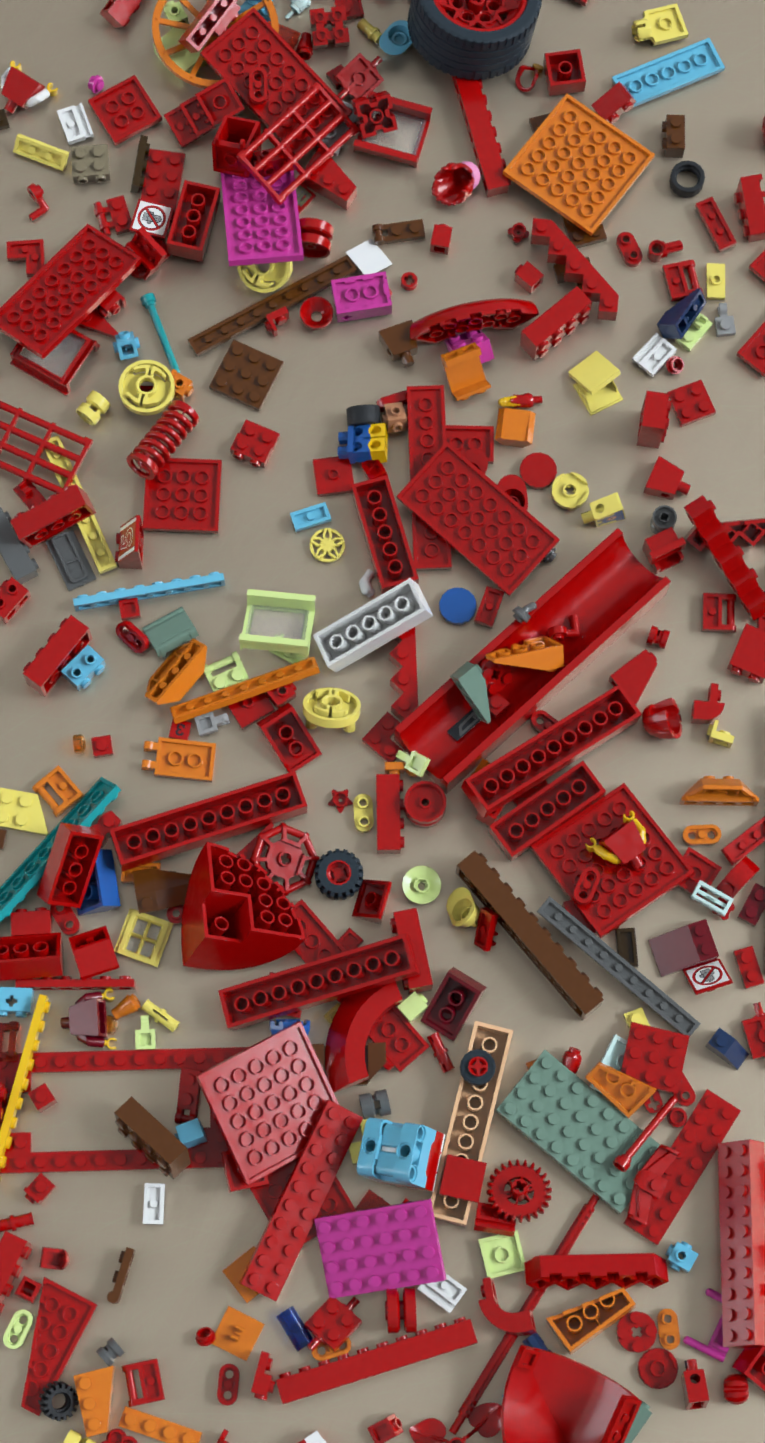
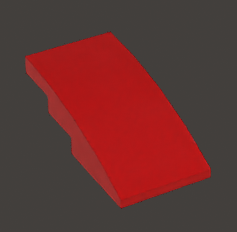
[164,77,245,148]

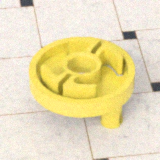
[237,261,293,293]
[118,360,175,416]
[303,687,361,733]

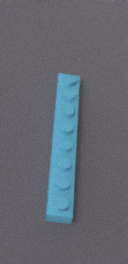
[73,572,225,611]

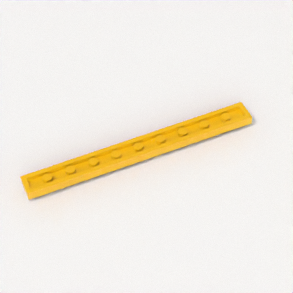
[0,994,51,1181]

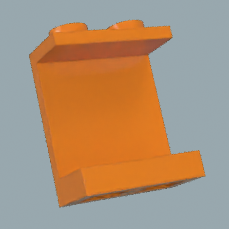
[440,342,491,401]

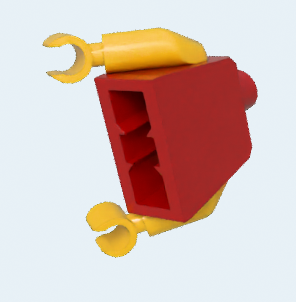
[585,811,646,870]

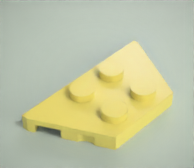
[0,788,49,836]

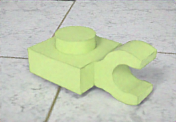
[396,750,430,777]
[135,1015,156,1050]

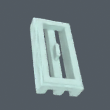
[690,880,734,917]

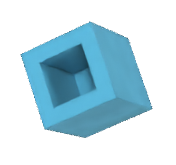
[174,1118,208,1149]

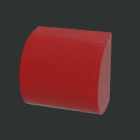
[14,1276,42,1304]

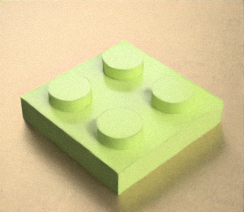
[478,1230,525,1279]

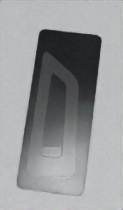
[448,709,481,741]

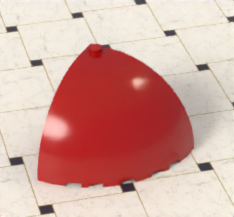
[181,842,305,970]

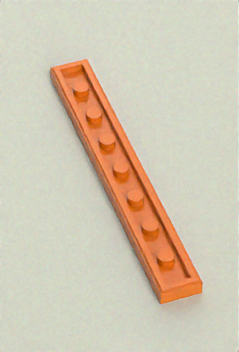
[170,656,320,724]

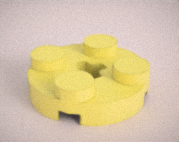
[551,472,589,511]

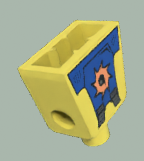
[581,492,626,527]

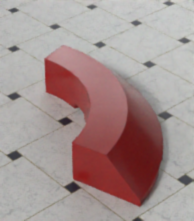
[325,982,403,1093]

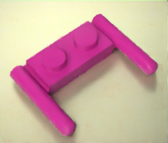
[683,1288,729,1363]

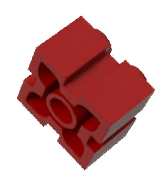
[309,6,350,50]
[351,91,398,139]

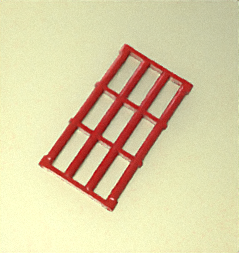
[236,82,359,205]
[0,401,93,494]

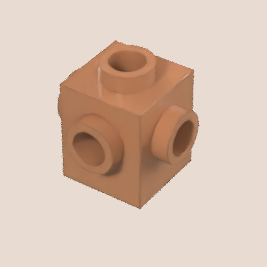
[381,402,408,433]

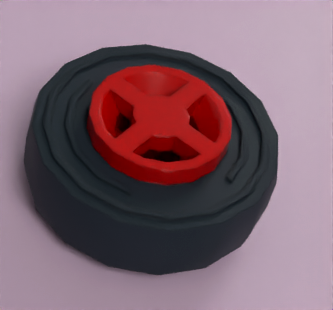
[460,1049,496,1086]

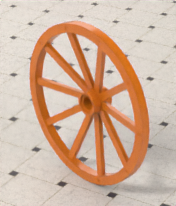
[152,0,279,89]

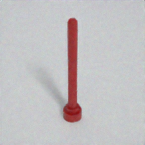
[613,1096,678,1172]

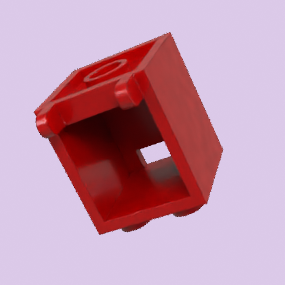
[212,115,262,178]

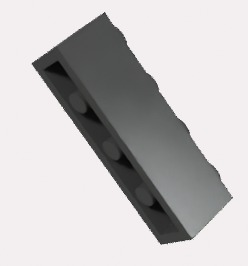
[0,507,39,584]

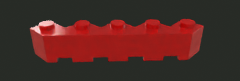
[531,218,619,321]
[684,495,765,620]
[684,518,765,552]
[389,627,418,722]
[524,1253,669,1291]

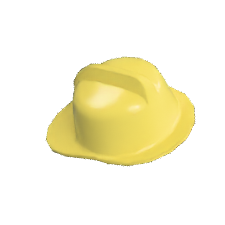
[446,887,480,927]

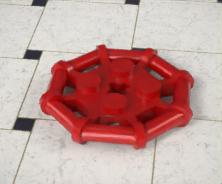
[249,823,320,896]

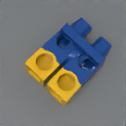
[338,423,388,464]

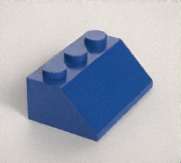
[77,849,121,916]

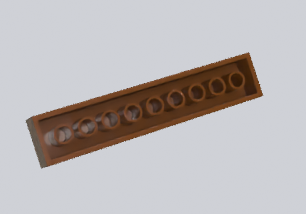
[456,851,604,1021]

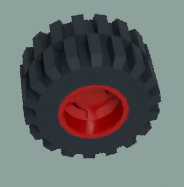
[314,849,363,900]

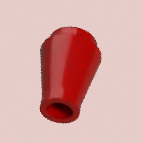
[295,32,313,60]

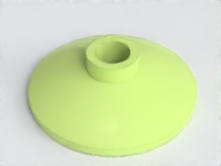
[402,866,441,904]

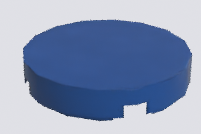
[439,588,477,625]

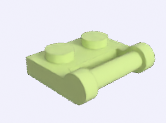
[204,651,249,692]

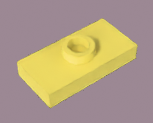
[706,263,725,300]

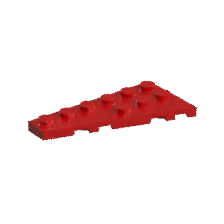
[21,1277,98,1416]

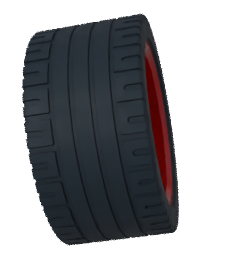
[407,0,542,80]

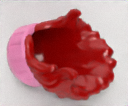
[431,161,480,206]

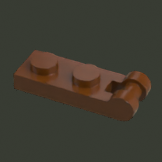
[372,219,425,245]
[107,1247,135,1304]

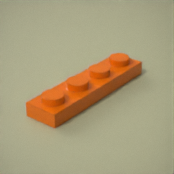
[118,1406,202,1443]

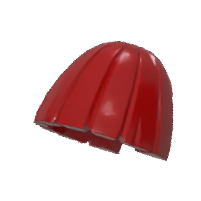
[642,698,682,739]

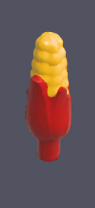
[498,393,543,408]

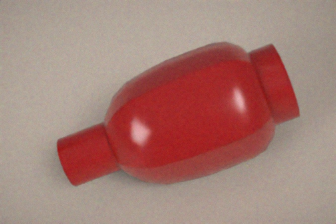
[561,1047,582,1074]

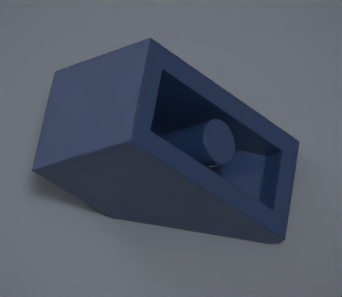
[705,1027,749,1070]

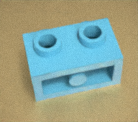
[61,645,106,691]

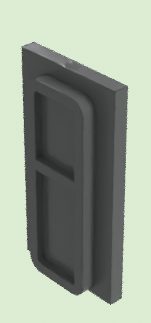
[46,530,96,592]

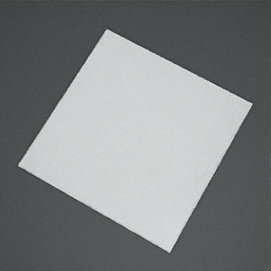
[346,239,392,275]

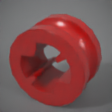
[401,272,418,291]

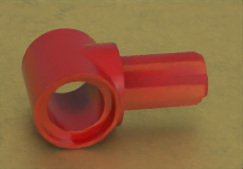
[647,240,683,263]

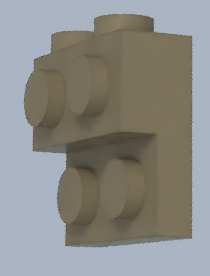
[71,144,110,184]

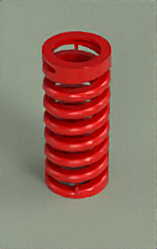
[126,400,199,480]

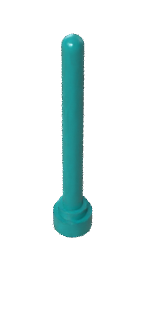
[140,293,180,373]

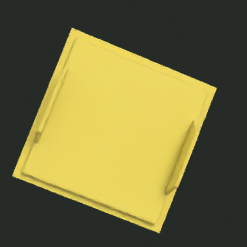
[573,380,623,416]

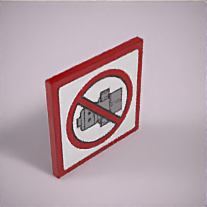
[129,199,174,239]
[683,959,733,995]

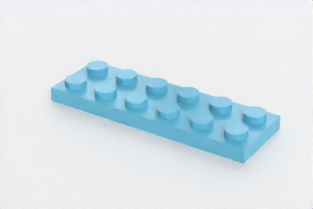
[612,38,725,108]

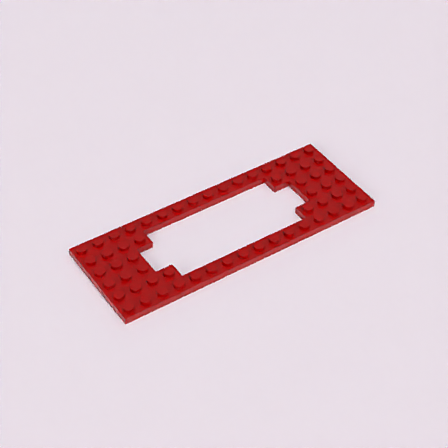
[0,1047,249,1174]

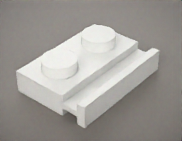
[57,103,94,145]
[632,333,677,377]
[417,1274,467,1314]

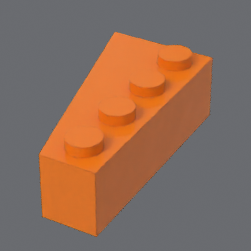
[546,1287,636,1355]

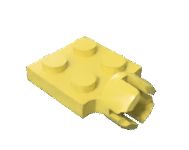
[631,3,689,46]

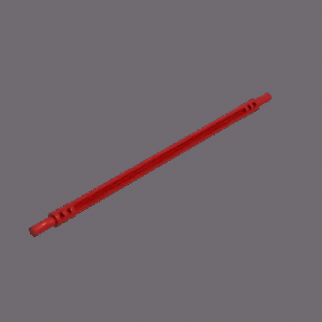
[449,1193,600,1435]

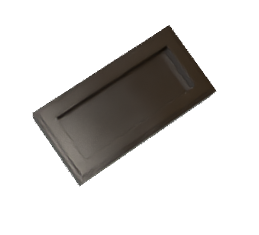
[615,928,638,968]

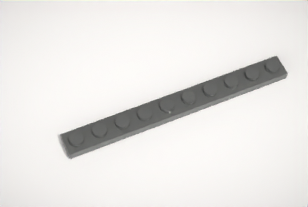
[537,896,701,1036]

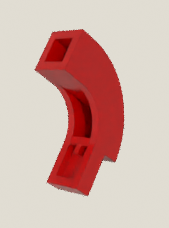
[478,1277,537,1336]

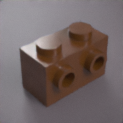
[662,114,685,158]

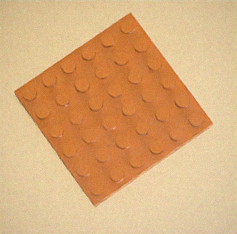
[503,93,655,236]

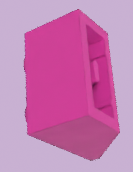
[444,330,495,364]

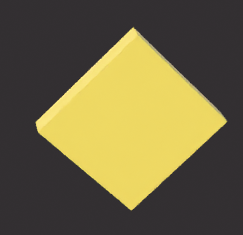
[568,350,621,396]

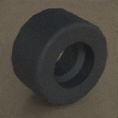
[346,404,381,427]

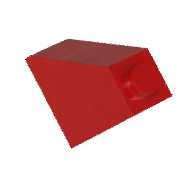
[609,649,658,705]

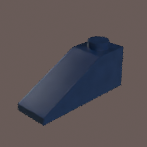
[657,288,707,339]

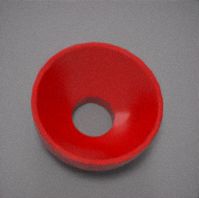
[300,296,333,330]

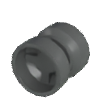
[96,1338,125,1366]

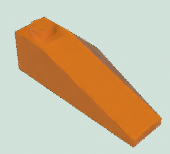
[486,636,564,672]

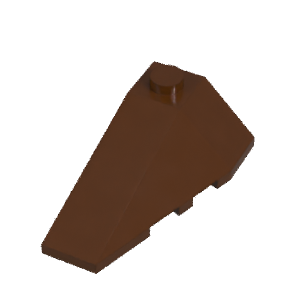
[133,868,191,914]

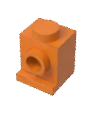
[165,369,194,401]

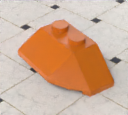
[145,638,207,705]
[680,776,759,806]

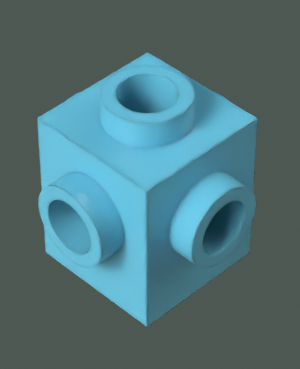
[112,331,140,360]
[665,1241,699,1273]

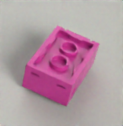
[331,271,392,323]

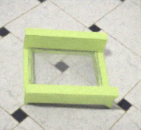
[239,589,316,657]

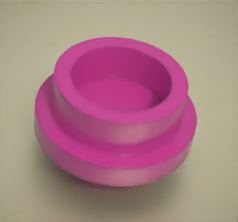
[88,75,104,94]

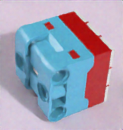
[357,1117,445,1192]

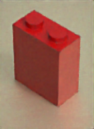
[727,624,765,683]

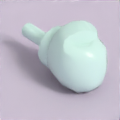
[285,0,311,20]

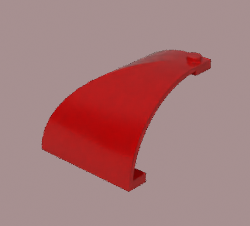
[501,1345,642,1443]

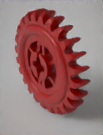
[486,1159,552,1223]

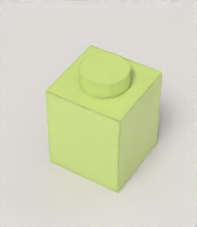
[397,991,428,1024]

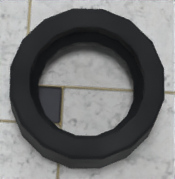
[669,160,705,198]

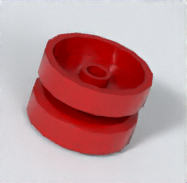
[299,218,334,259]
[404,781,446,828]
[385,1287,417,1334]

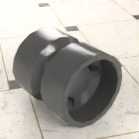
[650,505,677,534]
[359,1089,391,1120]

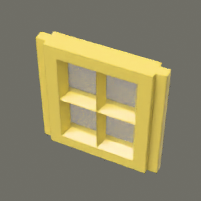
[114,908,174,968]

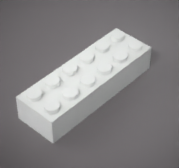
[313,578,433,672]

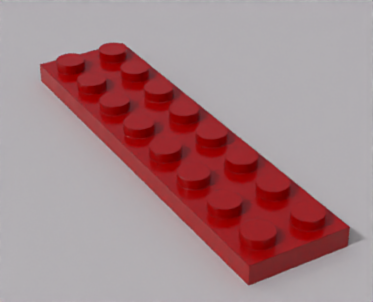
[623,1089,741,1246]

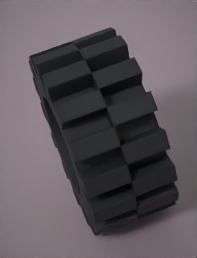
[38,1381,79,1421]

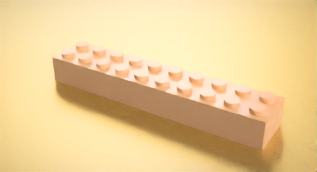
[431,1021,513,1227]

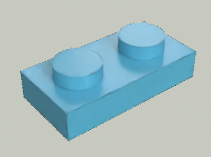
[290,502,331,532]

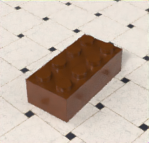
[114,1096,191,1179]

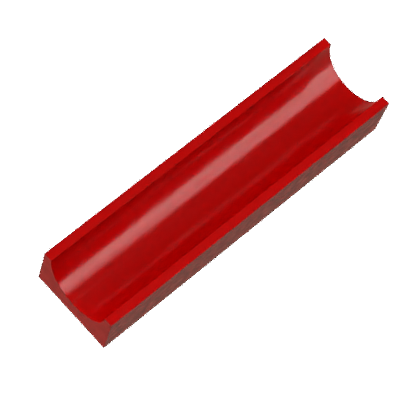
[394,528,671,794]

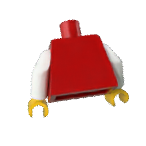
[1,61,58,114]

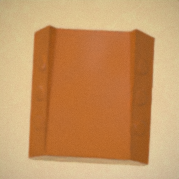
[495,408,536,448]

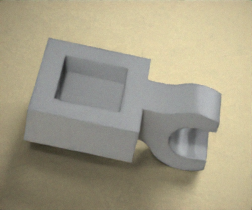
[714,303,736,337]
[194,712,230,737]

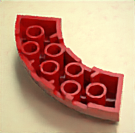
[410,298,539,344]

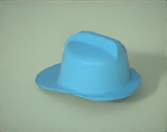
[379,20,412,55]

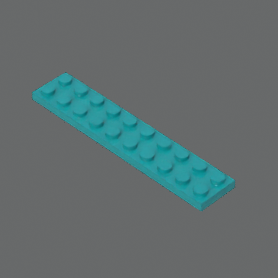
[0,777,121,922]

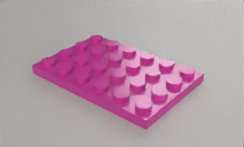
[314,1199,447,1298]

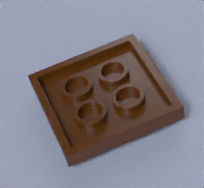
[209,340,284,411]

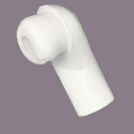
[359,569,375,597]

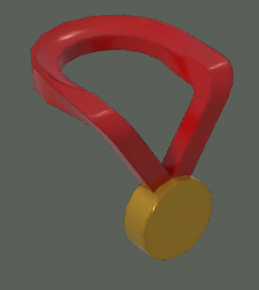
[515,63,544,92]

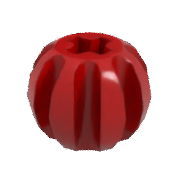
[723,1374,749,1405]

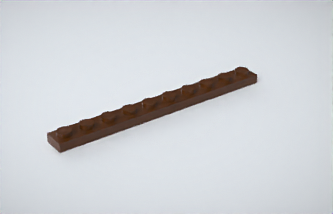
[188,255,357,357]

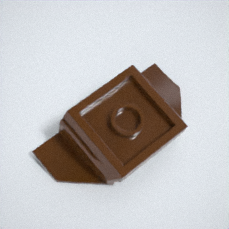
[312,1042,386,1086]

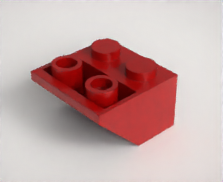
[68,926,120,980]

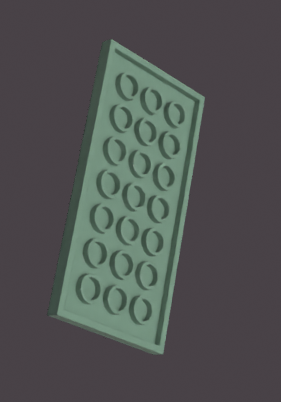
[496,1050,660,1214]

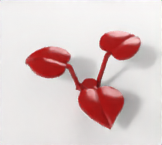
[409,1402,502,1443]

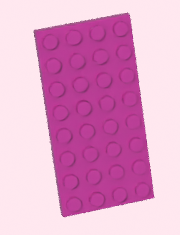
[221,170,304,266]

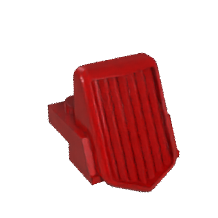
[125,227,171,280]

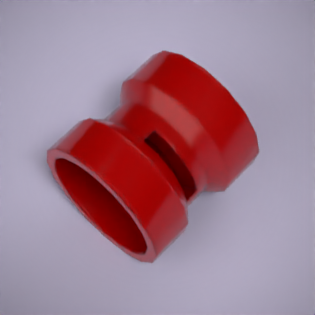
[646,625,670,649]

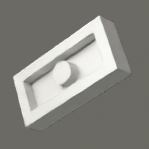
[143,1183,165,1225]

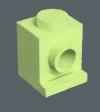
[163,1,189,29]

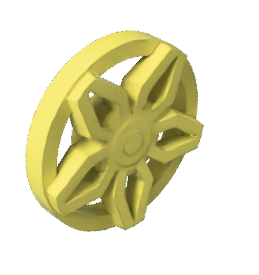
[310,528,345,563]

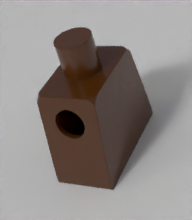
[379,320,418,367]

